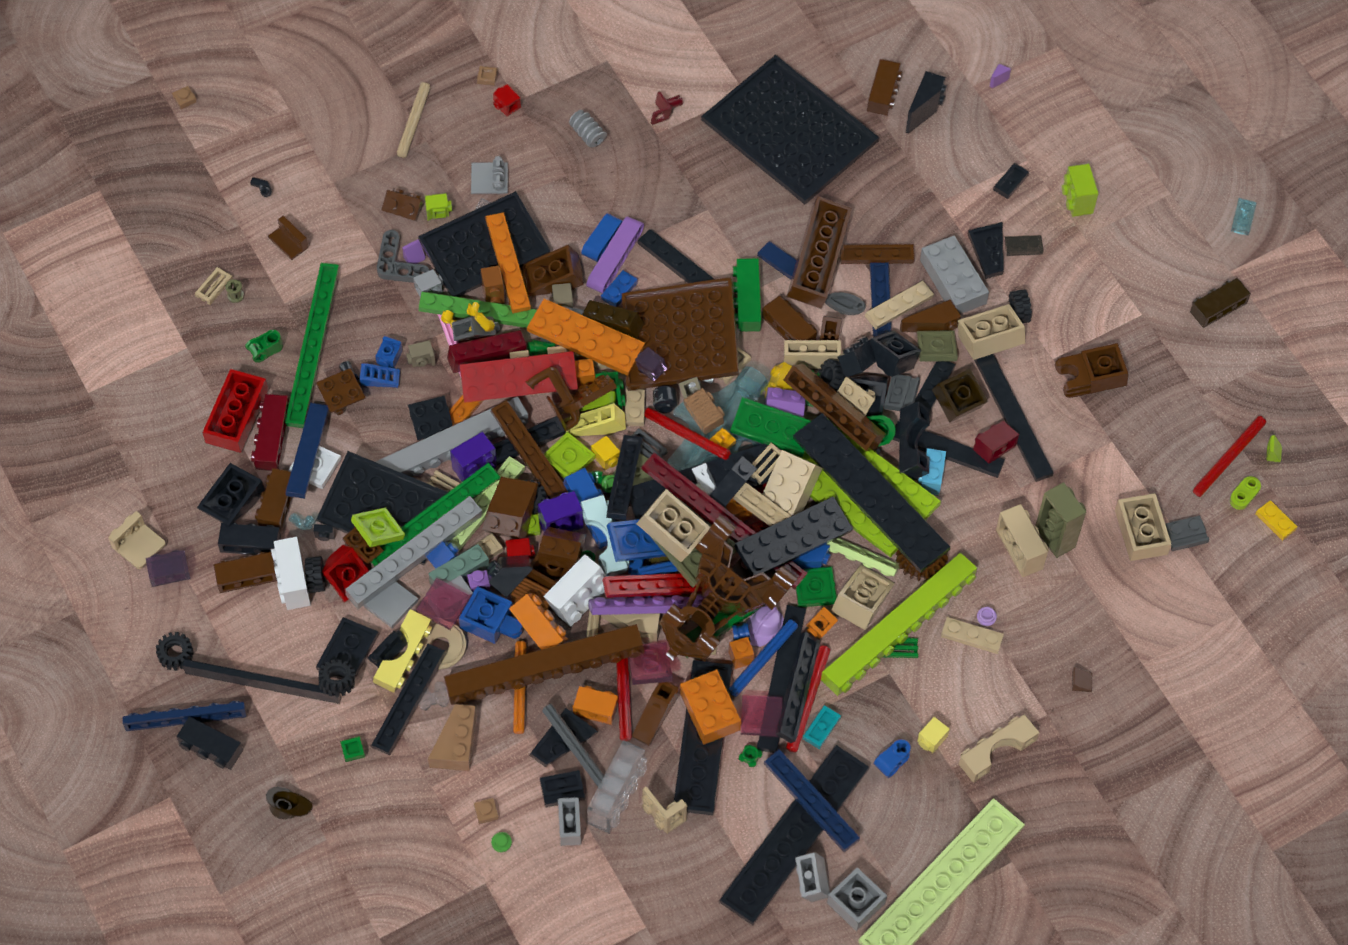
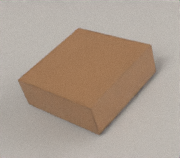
[477,66,498,86]

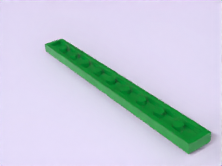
[285,263,340,428]

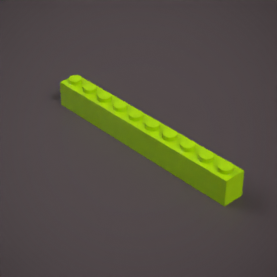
[821,552,977,696]

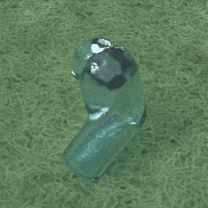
[288,513,316,530]

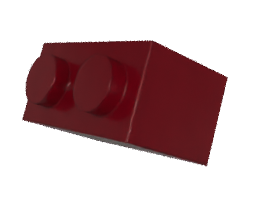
[973,421,1019,463]

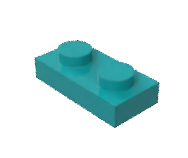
[803,705,841,749]

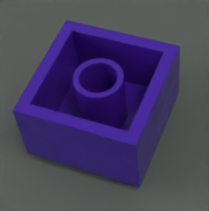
[450,431,497,482]
[538,491,583,532]

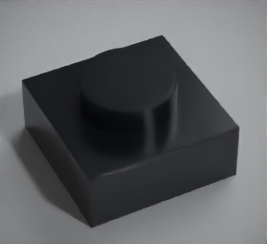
[313,524,336,541]

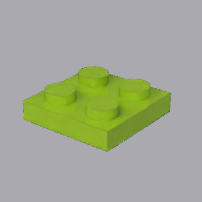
[544,432,595,478]
[351,508,405,547]

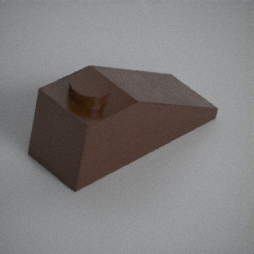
[900,299,961,332]

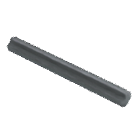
[542,704,609,789]

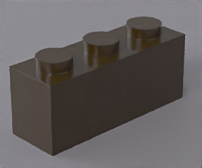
[1190,278,1251,328]
[582,300,644,339]

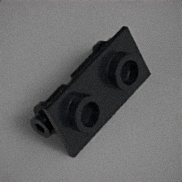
[367,630,407,668]

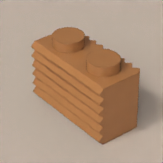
[683,388,725,435]

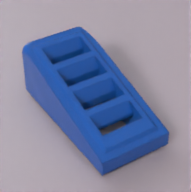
[360,363,400,388]

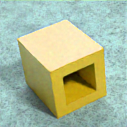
[591,436,620,471]

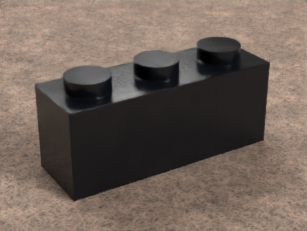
[838,336,876,377]
[218,522,281,555]
[176,717,243,770]

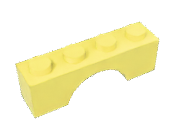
[373,609,433,693]

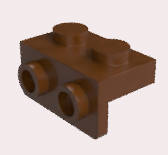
[381,188,425,221]

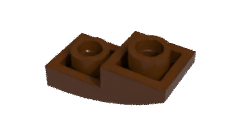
[343,527,383,564]

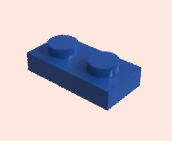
[601,270,638,307]

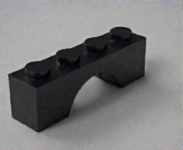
[899,401,930,480]

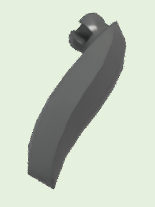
[825,292,866,315]

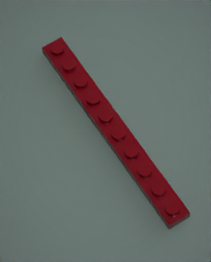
[641,453,807,590]

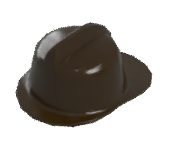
[266,786,313,819]

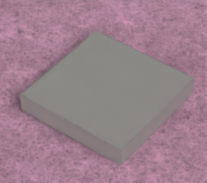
[363,582,418,629]

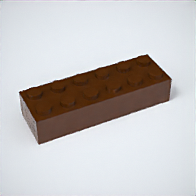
[786,196,852,309]

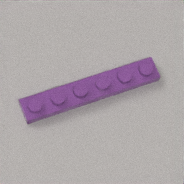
[588,595,704,615]

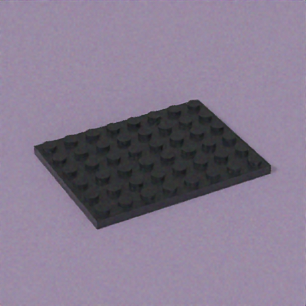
[701,55,879,205]

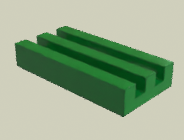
[882,638,918,658]

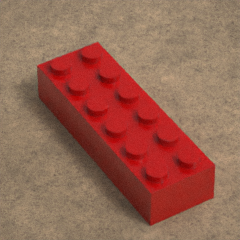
[459,351,578,402]

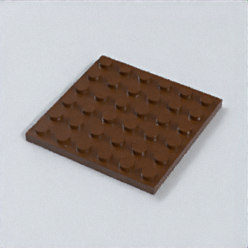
[622,277,739,391]

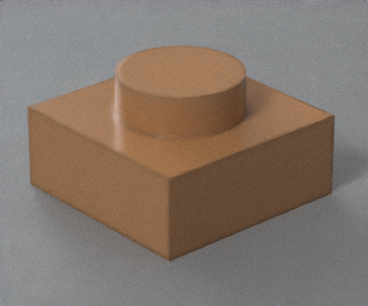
[172,86,197,109]
[474,798,499,824]

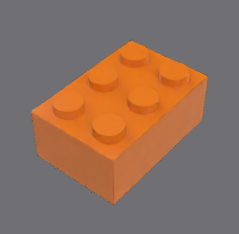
[680,670,741,745]

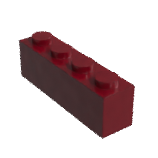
[447,330,526,373]
[251,394,289,471]

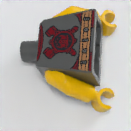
[441,302,500,341]

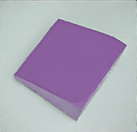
[990,64,1011,88]
[402,240,425,264]

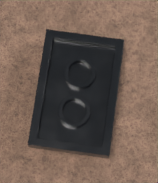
[316,617,379,680]

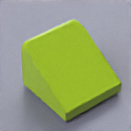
[1266,435,1282,462]

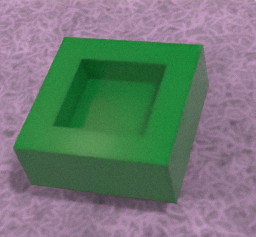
[340,736,365,763]

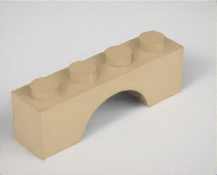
[959,714,1039,783]

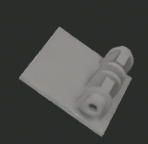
[471,156,508,194]

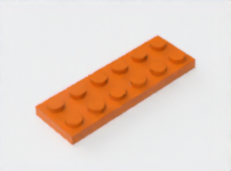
[527,299,645,376]

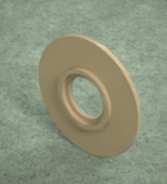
[417,621,466,669]

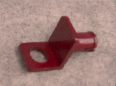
[650,92,683,125]

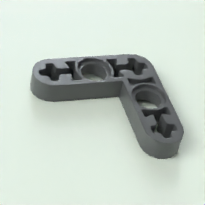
[377,230,430,283]

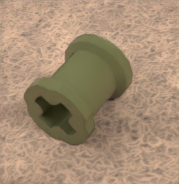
[225,279,244,303]

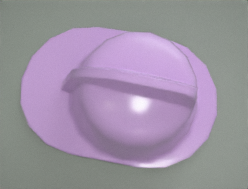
[746,606,784,647]

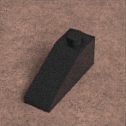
[709,456,757,508]

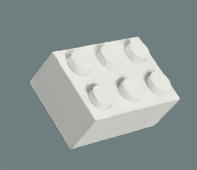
[271,537,311,610]
[544,555,606,627]

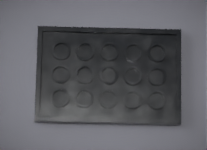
[418,191,551,297]
[316,451,448,566]

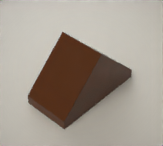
[820,316,842,340]

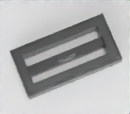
[631,428,668,458]

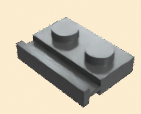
[884,375,920,411]
[1165,515,1210,552]

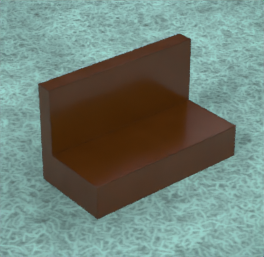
[268,215,309,260]

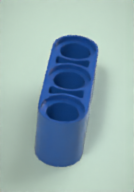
[581,213,623,262]

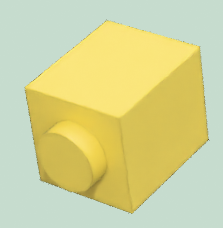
[917,717,950,753]

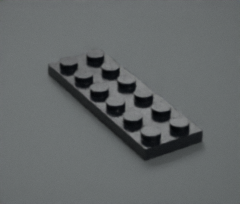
[734,496,853,576]

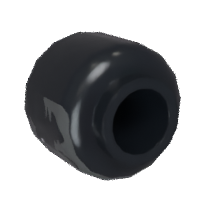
[653,385,677,413]

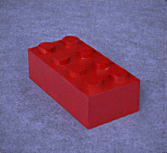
[202,369,268,453]

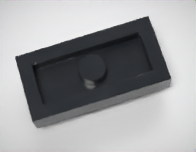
[993,163,1029,199]

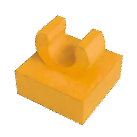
[709,428,736,450]

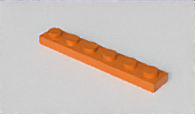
[486,213,531,313]

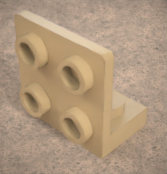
[642,787,687,834]

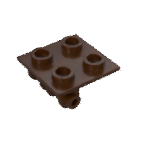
[316,368,366,415]

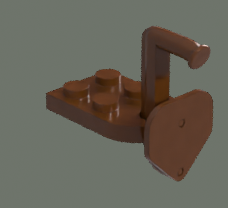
[525,367,617,431]

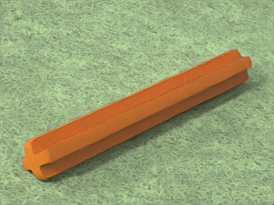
[513,641,526,734]

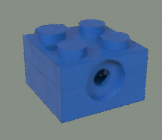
[459,586,523,644]

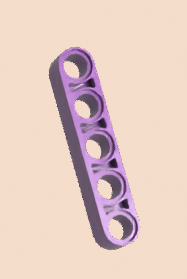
[586,216,644,293]

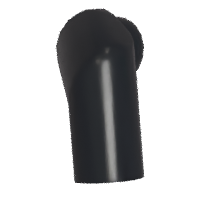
[250,177,272,197]

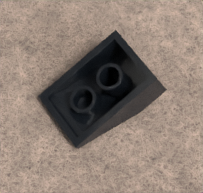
[905,71,947,134]
[197,463,265,527]

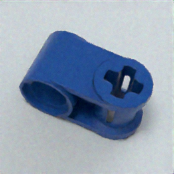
[873,739,911,778]

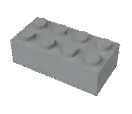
[920,236,989,314]

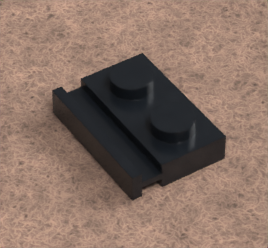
[539,770,585,808]

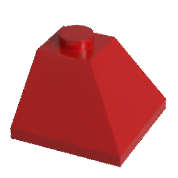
[322,545,369,602]

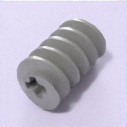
[569,110,607,148]

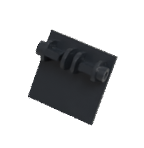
[408,396,453,441]

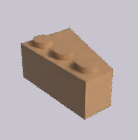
[428,704,477,771]

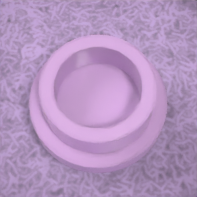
[977,607,997,626]

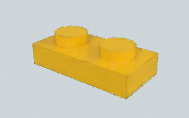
[1255,500,1298,541]

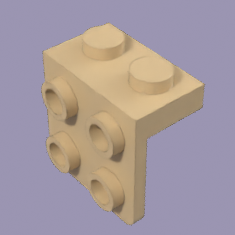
[108,511,166,569]

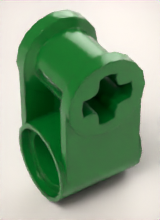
[245,330,283,363]

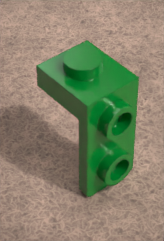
[595,371,625,410]

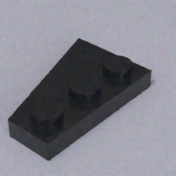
[967,222,1004,279]
[529,708,598,767]

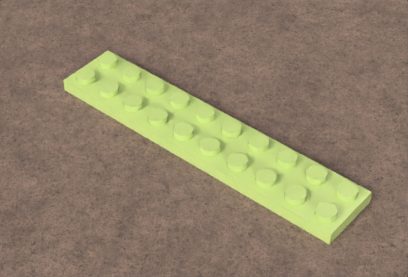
[858,798,1025,945]

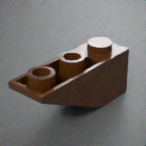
[632,679,678,746]

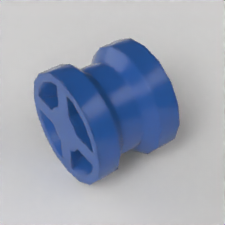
[732,623,751,642]

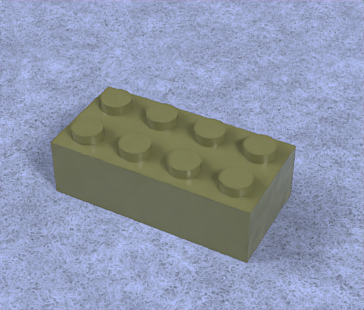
[1035,482,1086,558]

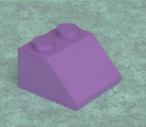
[764,387,805,418]

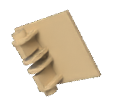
[837,377,875,416]

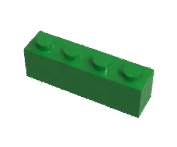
[733,259,761,332]

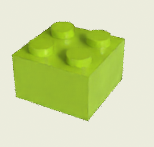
[1062,164,1098,217]

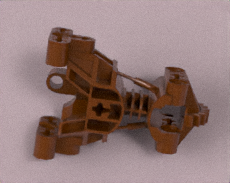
[659,516,797,661]

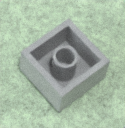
[827,868,887,932]

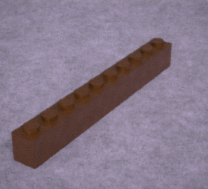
[444,624,644,705]

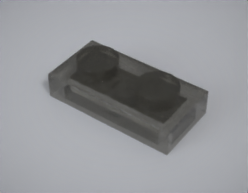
[1004,235,1044,256]

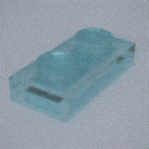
[1231,198,1257,236]

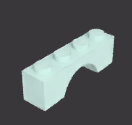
[580,495,630,576]

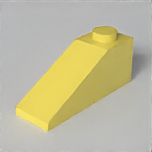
[564,403,626,437]

